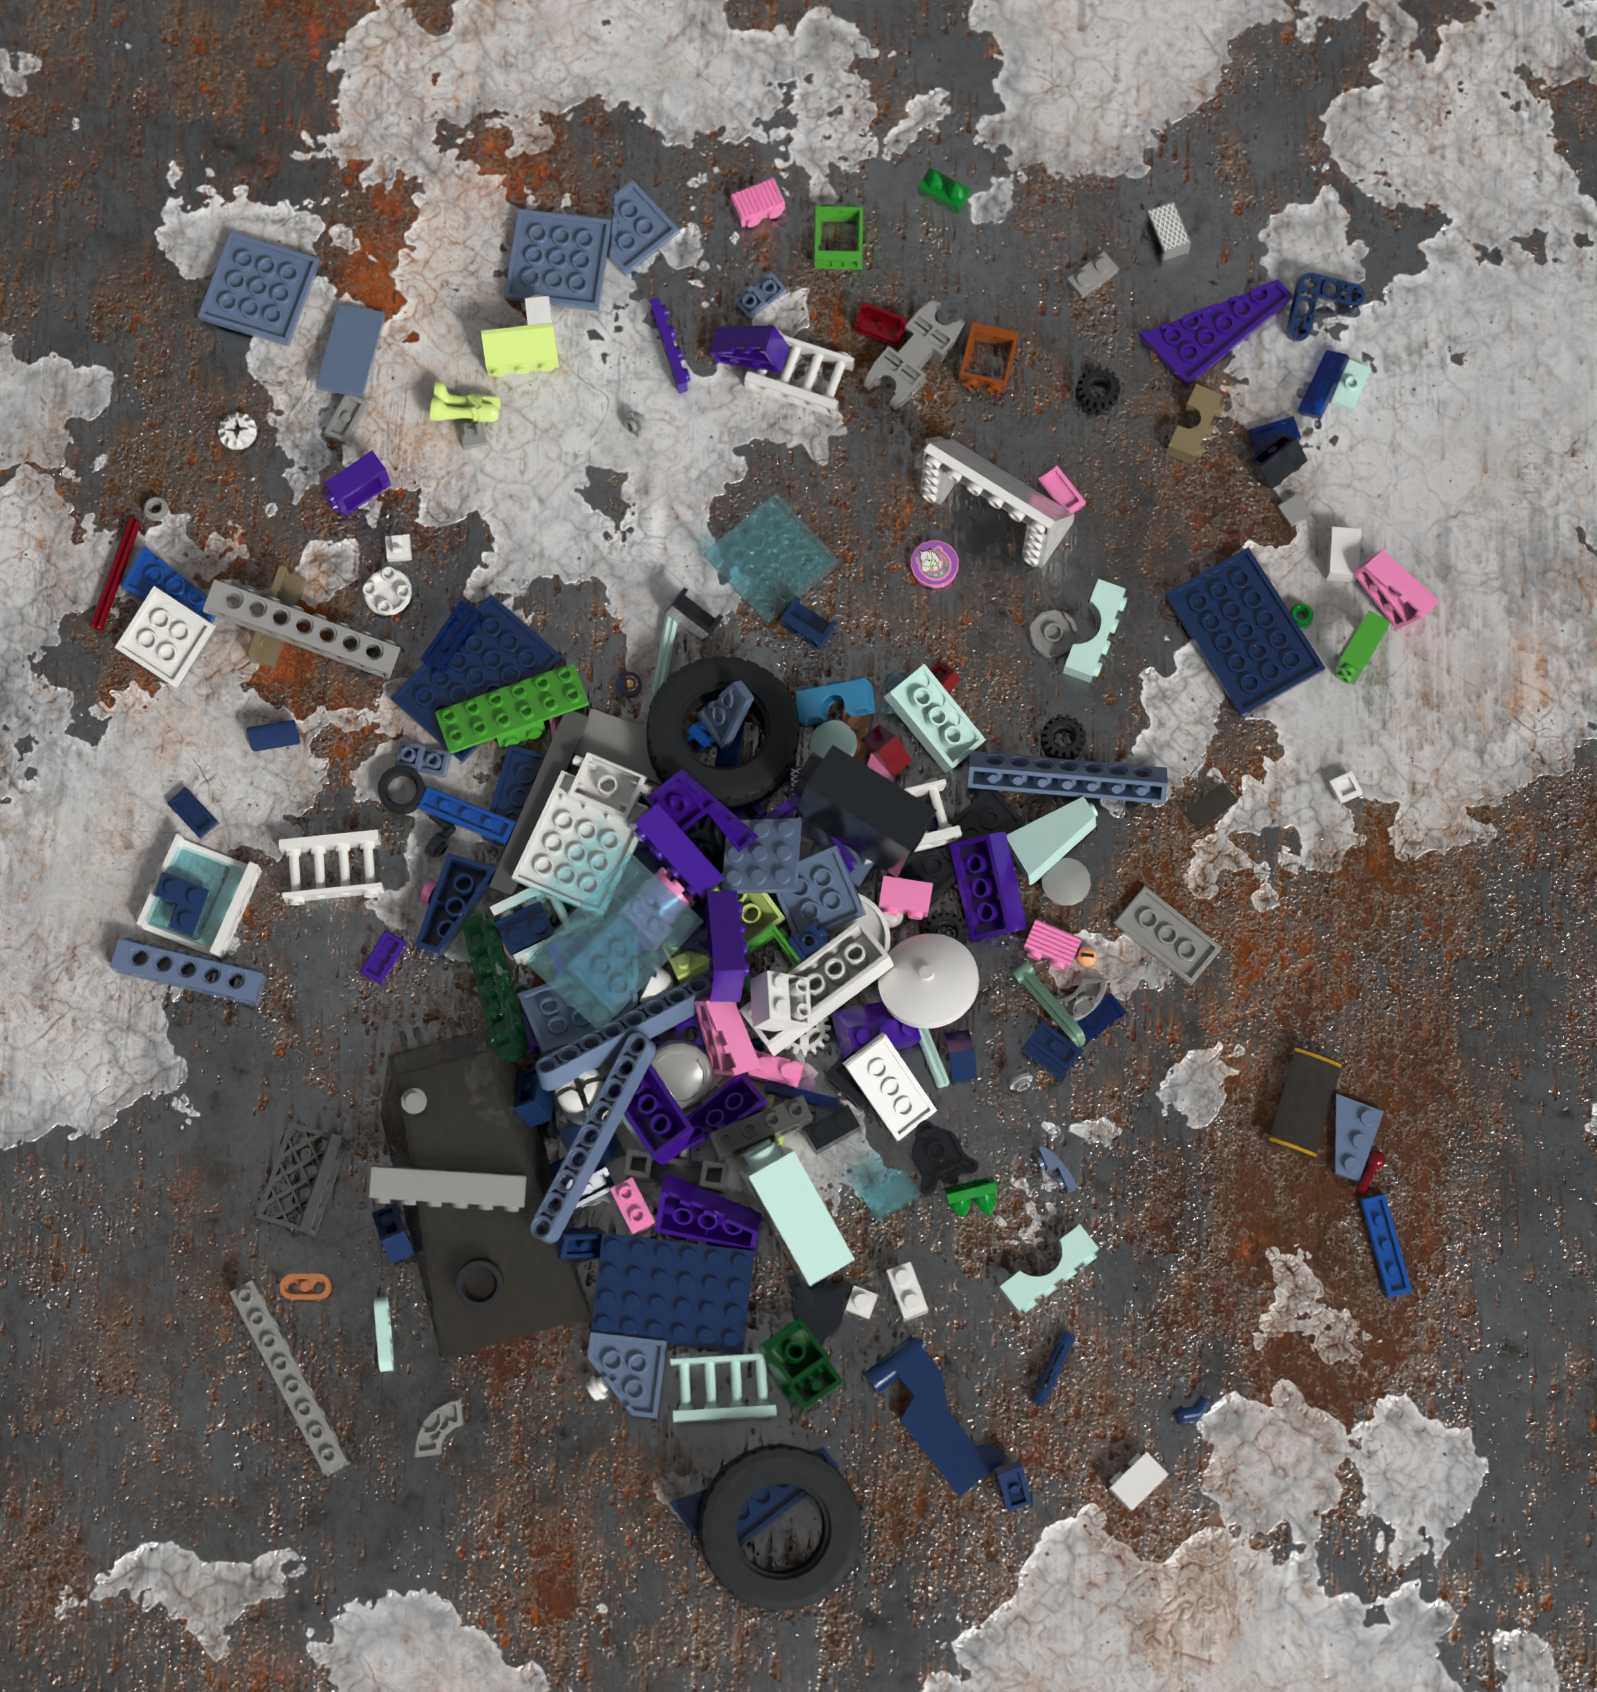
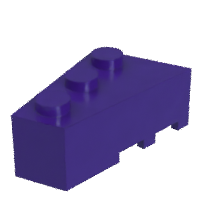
[709,325,790,373]

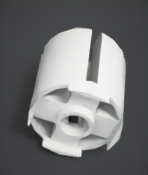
[555,1069,608,1125]

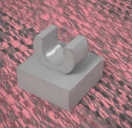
[459,422,487,450]

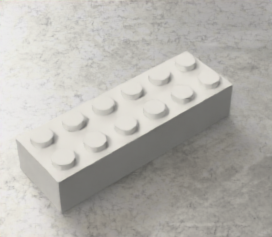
[739,919,894,1057]

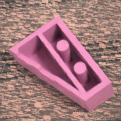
[1352,550,1440,630]
[694,996,761,1076]

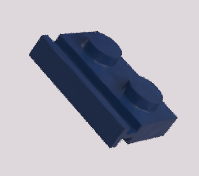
[495,901,555,956]
[1020,1021,1083,1081]

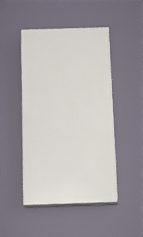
[843,1032,937,1141]

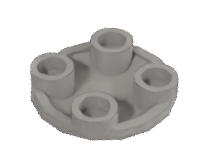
[1042,858,1091,906]

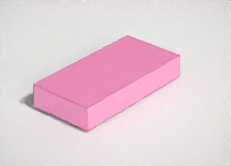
[1037,465,1086,513]

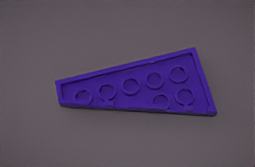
[1139,279,1293,387]

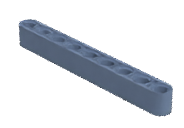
[535,969,712,1091]
[530,1033,656,1244]

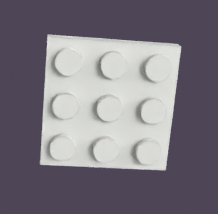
[115,586,216,688]

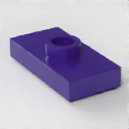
[359,930,407,986]

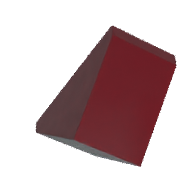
[861,725,912,777]

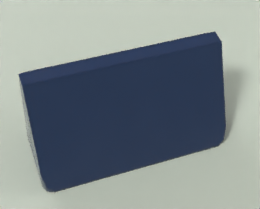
[246,720,301,752]
[715,720,746,767]
[556,1227,606,1259]

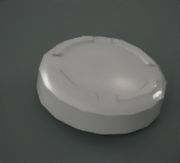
[651,1039,713,1109]

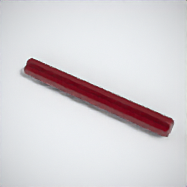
[90,518,141,631]

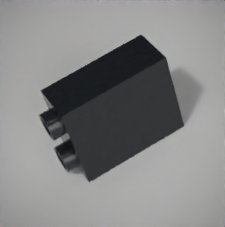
[792,745,937,878]

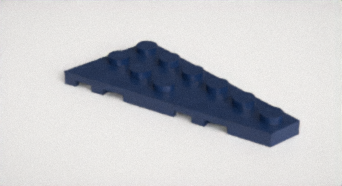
[669,1447,839,1546]

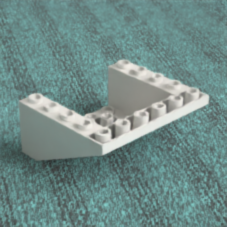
[920,439,1075,568]

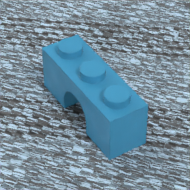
[796,677,876,726]

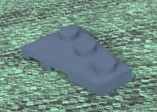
[697,680,754,750]
[1334,1094,1384,1183]

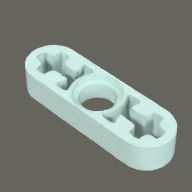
[374,1296,394,1372]

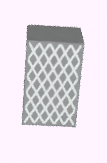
[1145,202,1191,261]

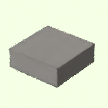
[1277,494,1311,528]

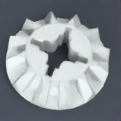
[218,412,257,450]

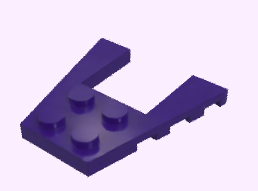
[648,769,759,852]

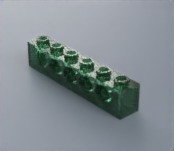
[461,912,530,1062]

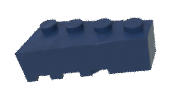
[415,853,496,959]

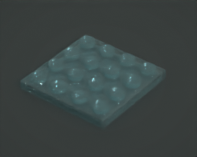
[703,492,840,625]

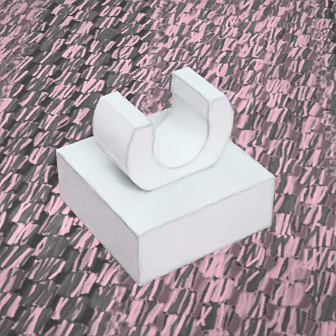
[385,534,412,562]

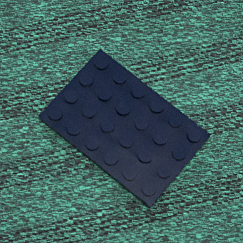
[1165,547,1325,718]
[390,594,563,764]
[591,1233,755,1353]

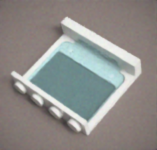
[136,833,262,961]

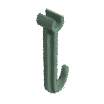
[1010,959,1086,1047]

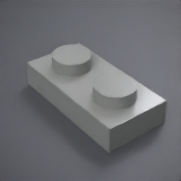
[1067,251,1119,299]
[324,395,369,446]

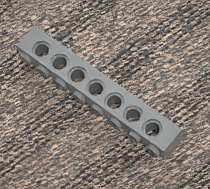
[203,579,401,680]
[229,1280,351,1476]

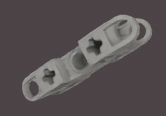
[863,299,967,410]

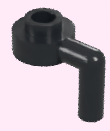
[424,815,456,858]

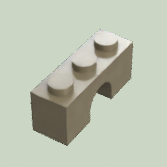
[1166,384,1224,465]

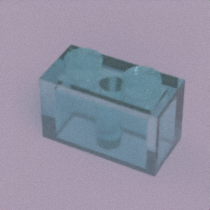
[860,1168,920,1223]

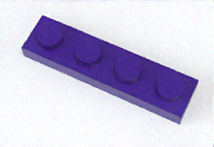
[650,297,691,394]

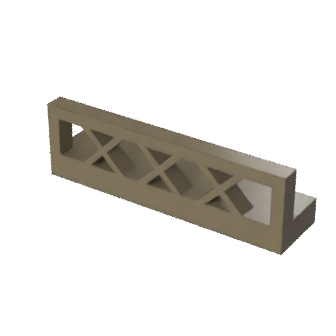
[247,565,307,669]

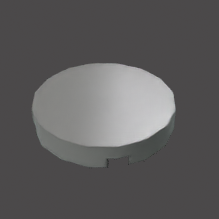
[1029,610,1078,658]

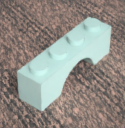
[1063,579,1128,683]
[999,1224,1099,1313]

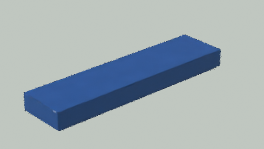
[417,786,516,846]
[1359,1193,1412,1299]

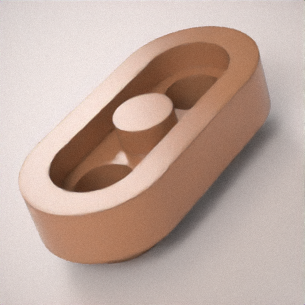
[279,1274,332,1300]

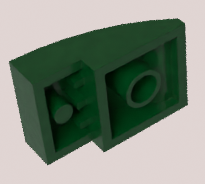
[759,1317,844,1415]

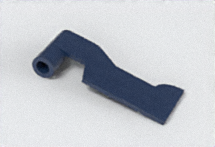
[863,1335,1007,1497]

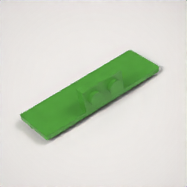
[435,663,589,754]

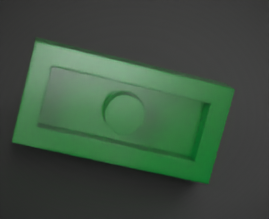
[918,167,971,212]
[943,1176,998,1217]

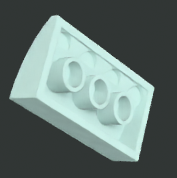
[884,664,986,773]

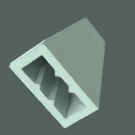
[1006,796,1098,885]

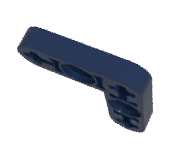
[1286,273,1365,342]

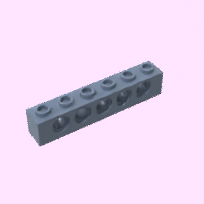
[110,937,266,1007]

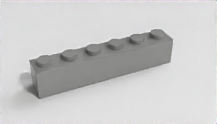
[369,1165,527,1212]

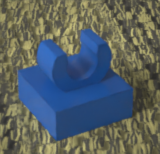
[686,721,716,752]

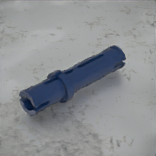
[1030,1330,1076,1407]

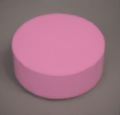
[420,880,437,905]

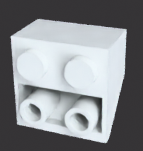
[750,970,812,1031]

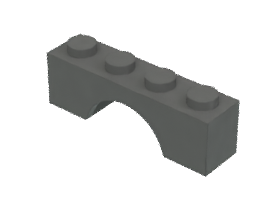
[624,1149,729,1193]

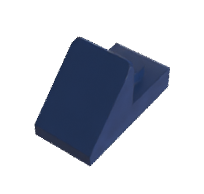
[995,1460,1032,1512]

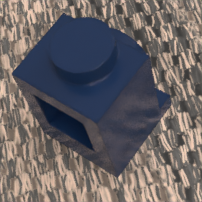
[788,920,830,961]

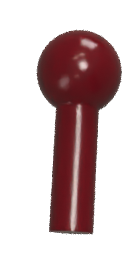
[1356,1150,1386,1194]

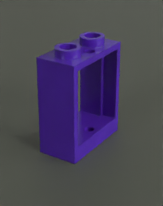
[324,451,391,517]

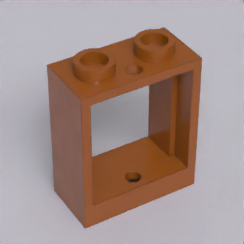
[959,322,1019,394]

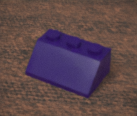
[831,1001,922,1059]

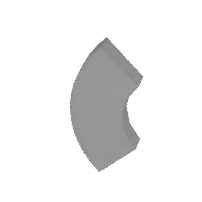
[1052,978,1108,1026]
[414,1399,464,1458]

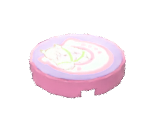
[911,540,959,589]

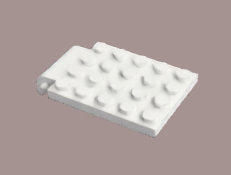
[511,752,654,918]

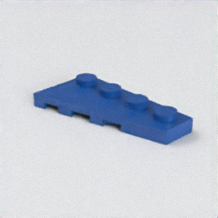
[121,546,216,623]

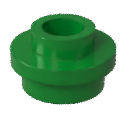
[1290,603,1313,628]

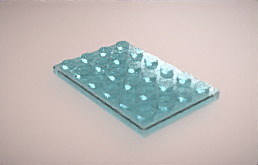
[526,853,704,1029]

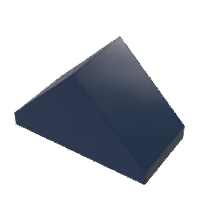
[944,1030,977,1083]

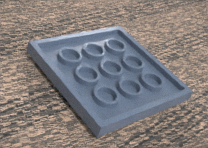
[504,209,612,311]
[198,232,321,347]

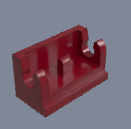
[854,301,907,349]

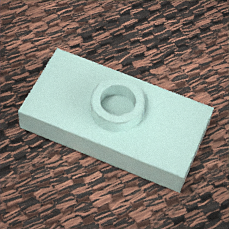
[1331,359,1371,412]

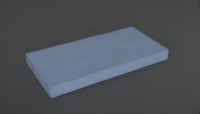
[316,304,386,398]

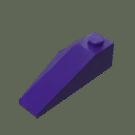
[684,1073,768,1150]

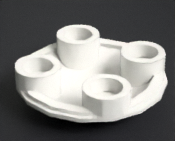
[363,567,412,616]

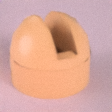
[1077,947,1097,968]

